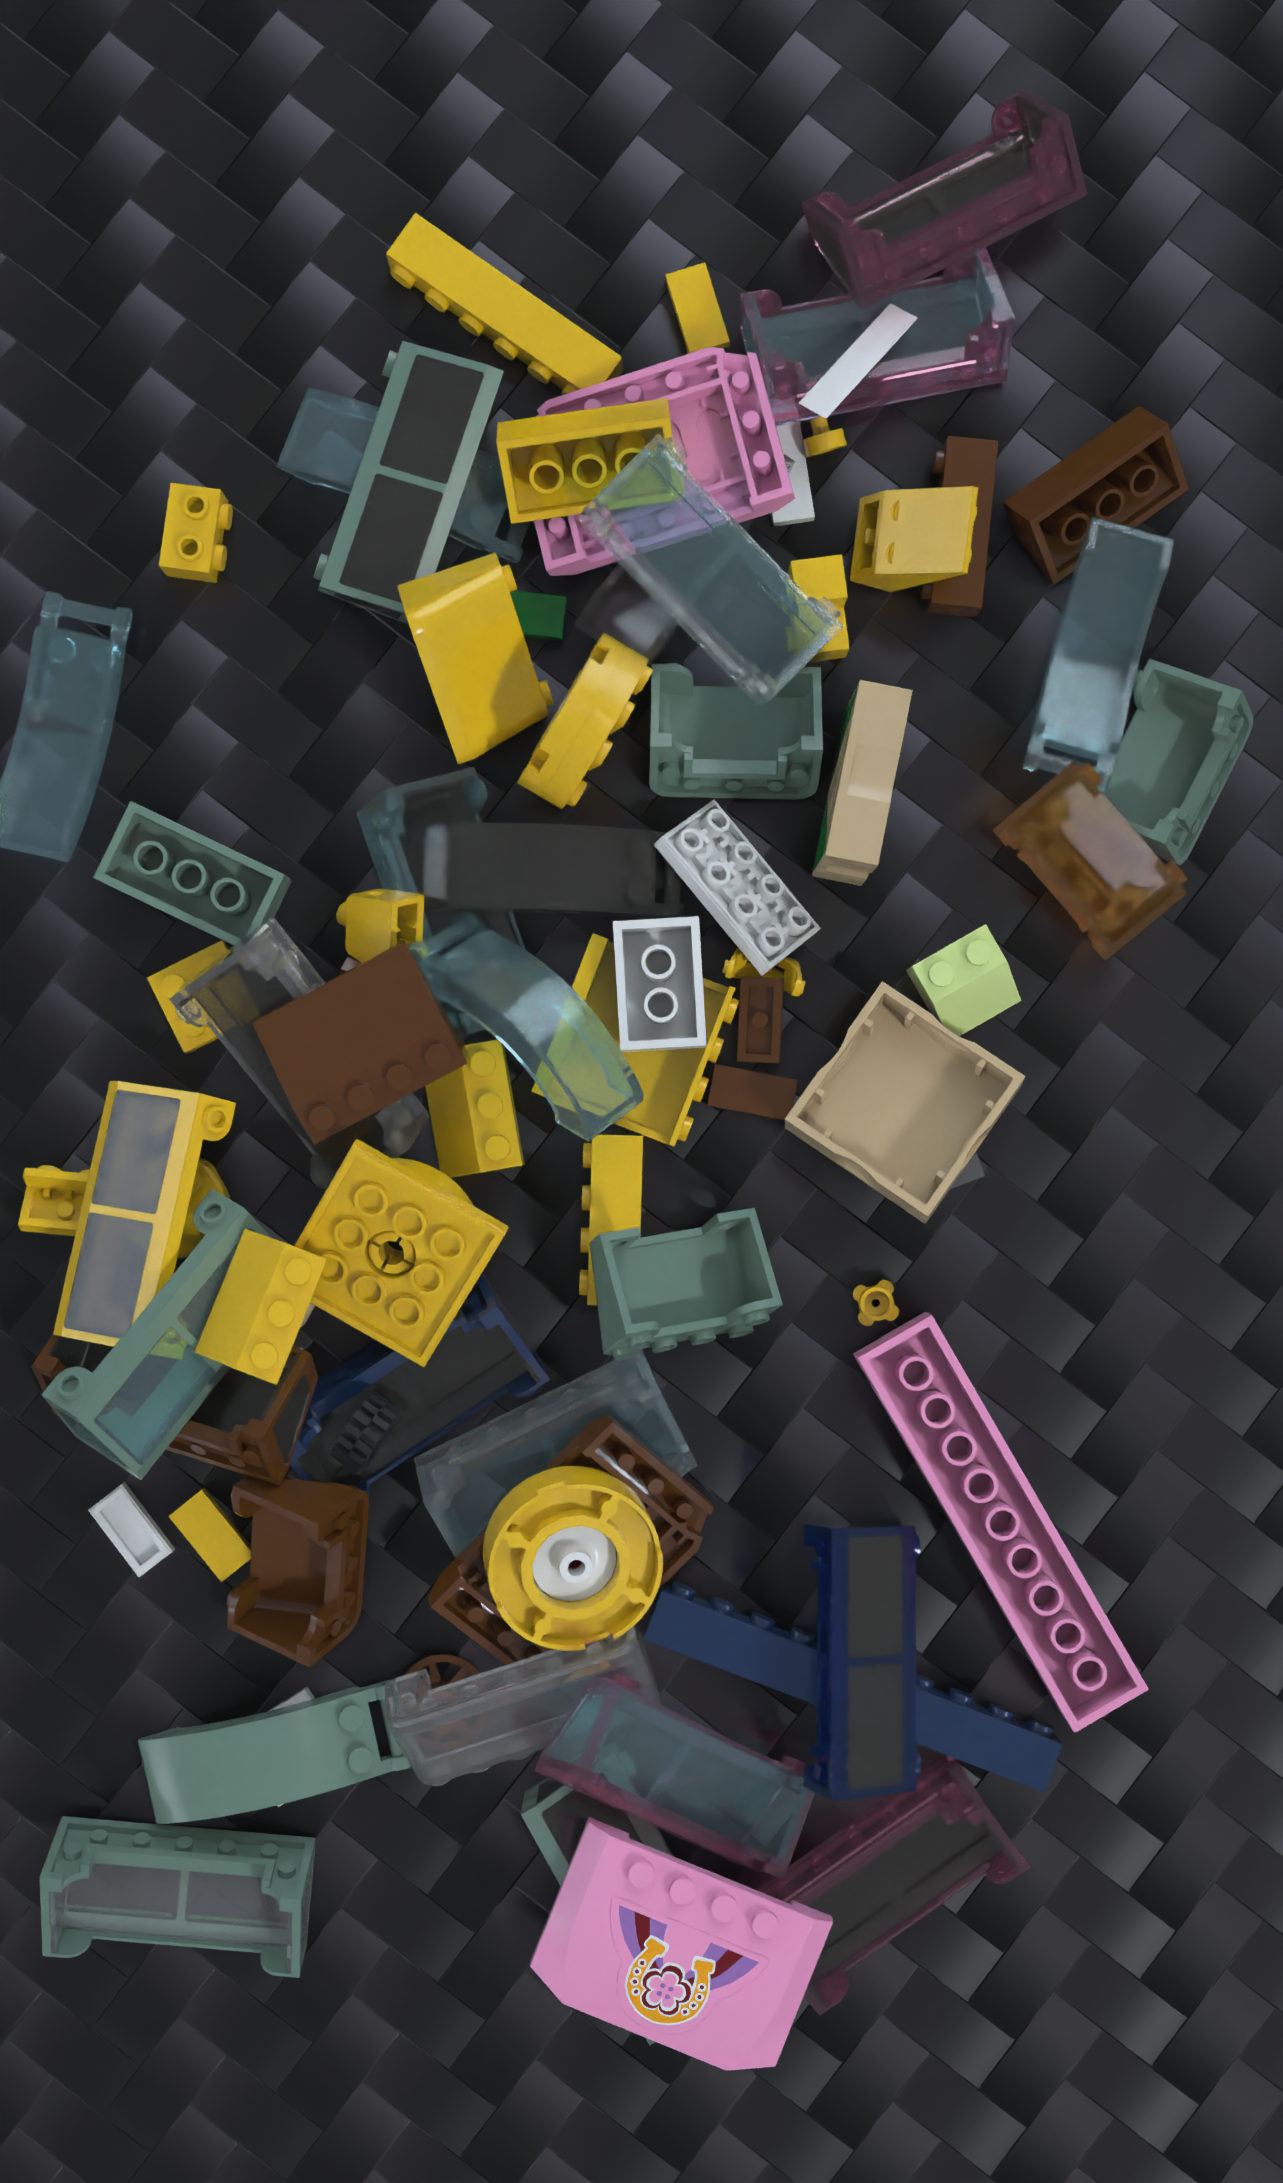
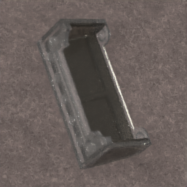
[169,916,430,1192]

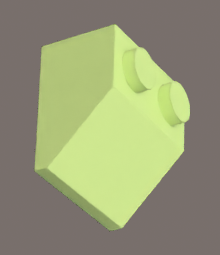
[906,924,1021,1036]

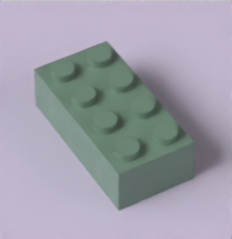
[93,801,292,956]

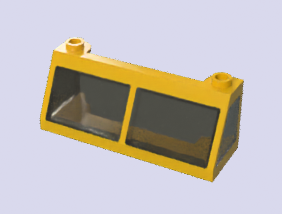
[53,1081,236,1359]

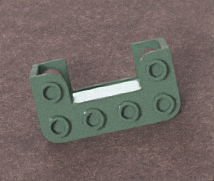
[590,1208,783,1360]

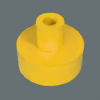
[802,416,847,457]

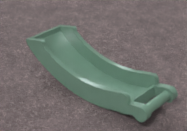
[138,1679,415,1824]

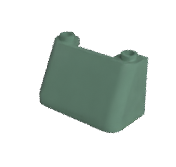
[1073,658,1253,865]
[649,663,823,800]

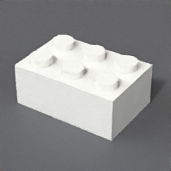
[613,916,707,1053]

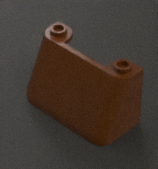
[226,1475,369,1667]

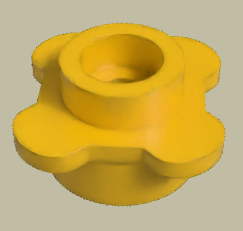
[852,1280,899,1326]

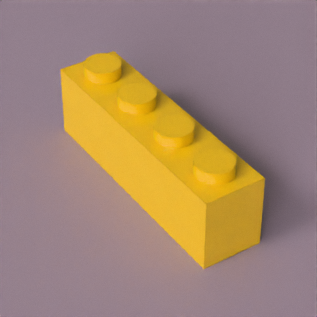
[579,1134,643,1305]

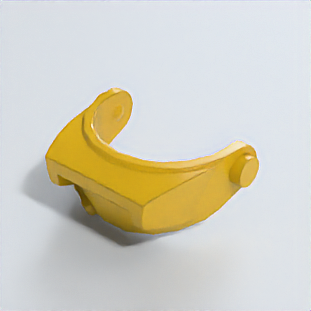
[722,948,806,997]

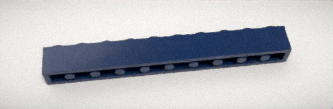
[643,1582,1063,1792]

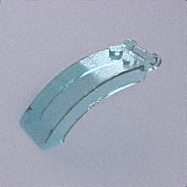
[276,388,531,563]
[1023,517,1174,792]
[0,591,133,862]
[409,911,644,1142]

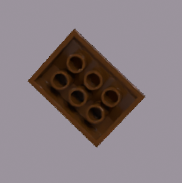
[252,940,468,1145]

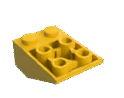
[850,486,978,592]

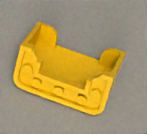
[397,552,554,764]

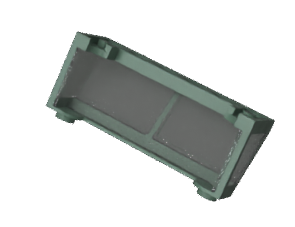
[39,1816,315,1978]

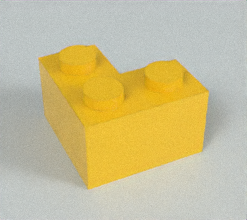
[779,554,850,664]

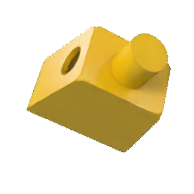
[336,889,424,969]

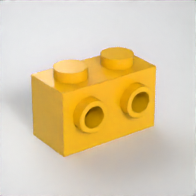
[159,483,233,583]

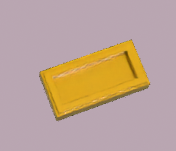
[665,262,730,354]
[169,1488,251,1582]

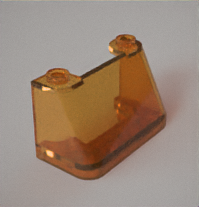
[993,761,1188,961]

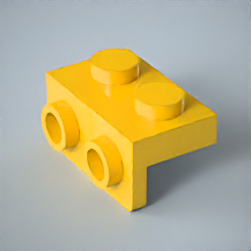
[18,1165,90,1236]

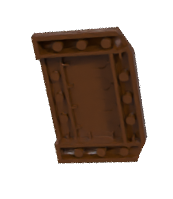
[428,1414,714,1688]

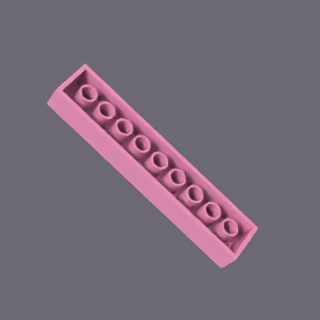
[853,1311,1149,1733]

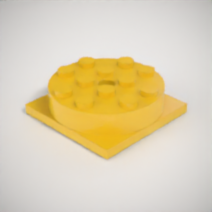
[295,1139,509,1367]

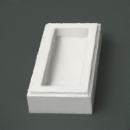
[88,1482,175,1577]

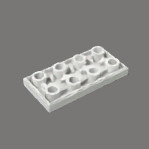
[654,799,821,976]

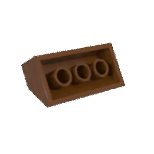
[1003,406,1189,585]

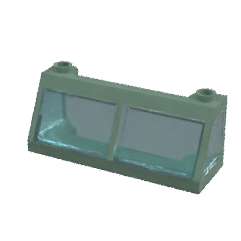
[41,1189,272,1480]

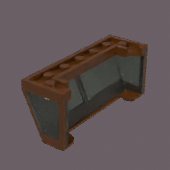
[31,1291,318,1486]

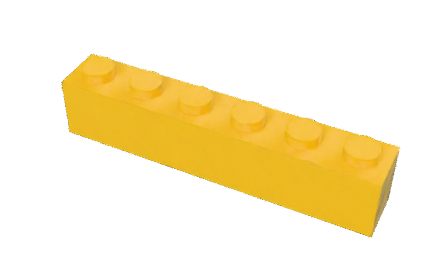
[386,213,623,395]

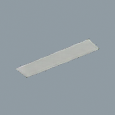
[799,303,918,419]

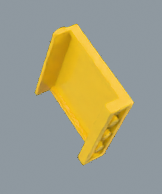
[531,933,740,1147]

